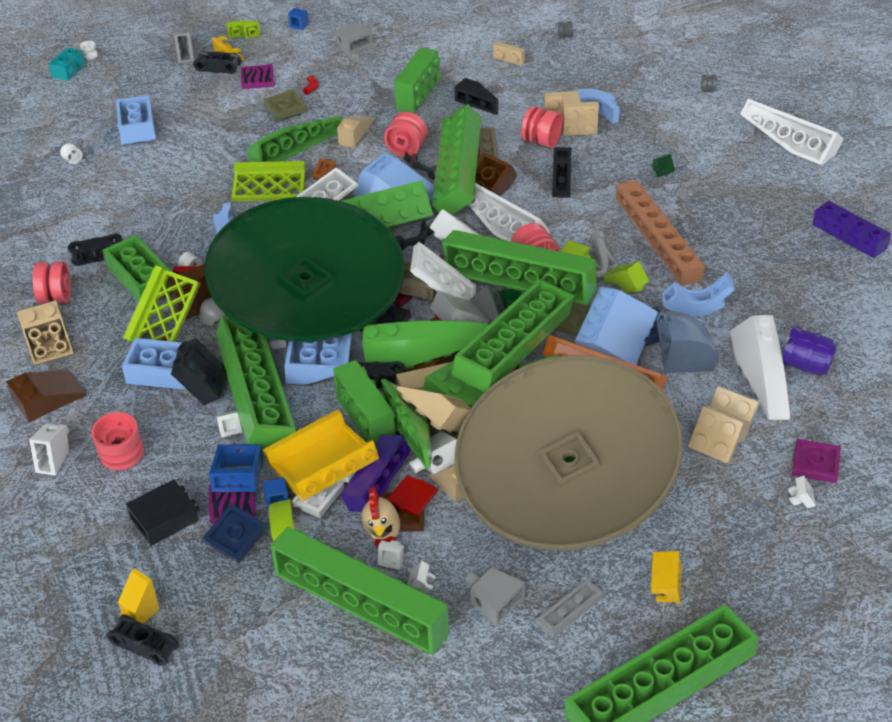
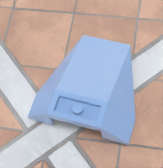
[352,153,434,204]

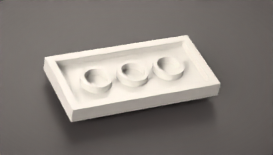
[410,242,476,301]

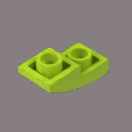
[226,20,261,39]
[269,499,295,541]

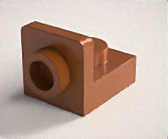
[312,158,339,181]

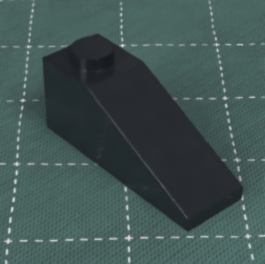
[454,78,499,115]
[552,147,572,198]

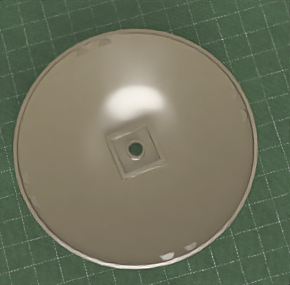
[455,355,683,551]

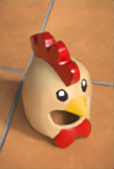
[362,486,400,548]

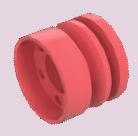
[521,106,563,148]
[511,223,560,252]
[91,412,144,470]

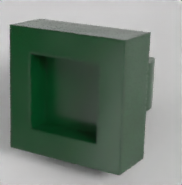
[652,154,675,177]
[501,289,521,309]

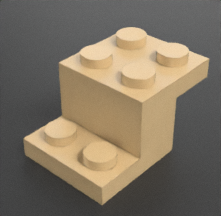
[544,91,599,136]
[688,386,760,464]

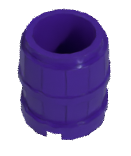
[782,326,837,376]

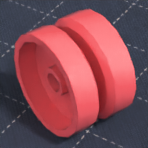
[384,112,428,157]
[33,261,71,305]

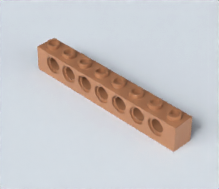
[616,180,705,286]

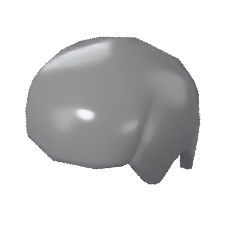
[199,298,226,326]

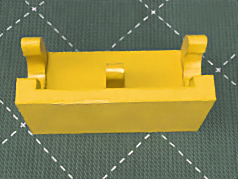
[212,36,244,60]
[651,551,682,604]

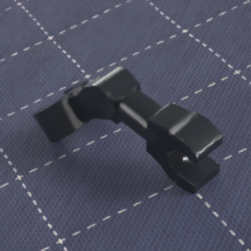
[403,152,437,180]
[396,221,435,251]

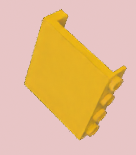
[262,409,379,501]

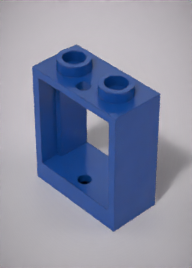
[209,444,263,492]

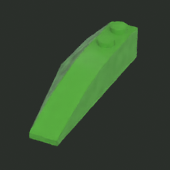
[247,115,342,162]
[362,321,488,371]
[381,379,432,469]

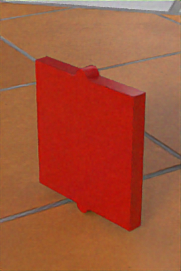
[386,475,438,516]

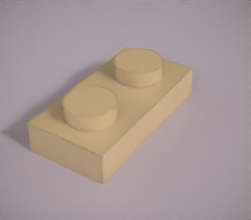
[493,41,525,66]

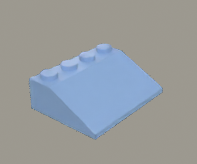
[575,286,658,365]
[285,333,352,385]

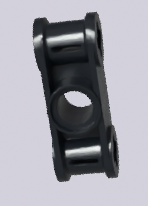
[193,51,242,74]
[68,233,123,266]
[358,361,405,389]
[106,614,180,666]

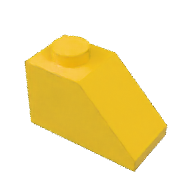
[118,568,160,624]

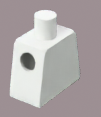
[29,424,69,476]
[409,431,457,474]

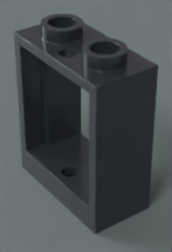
[171,338,226,405]

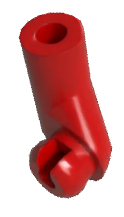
[303,75,319,95]

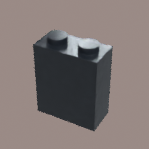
[126,479,199,546]

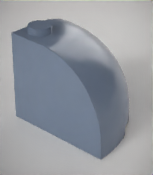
[656,311,719,373]

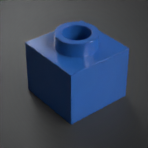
[288,8,309,30]
[262,478,288,510]

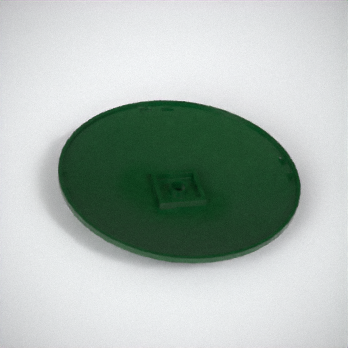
[205,197,404,342]

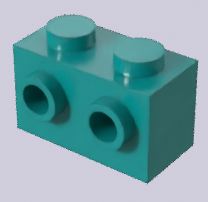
[49,48,85,81]

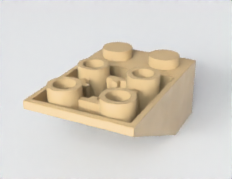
[17,301,74,366]
[396,386,471,432]

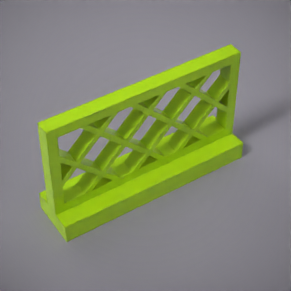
[232,161,306,201]
[123,265,201,343]

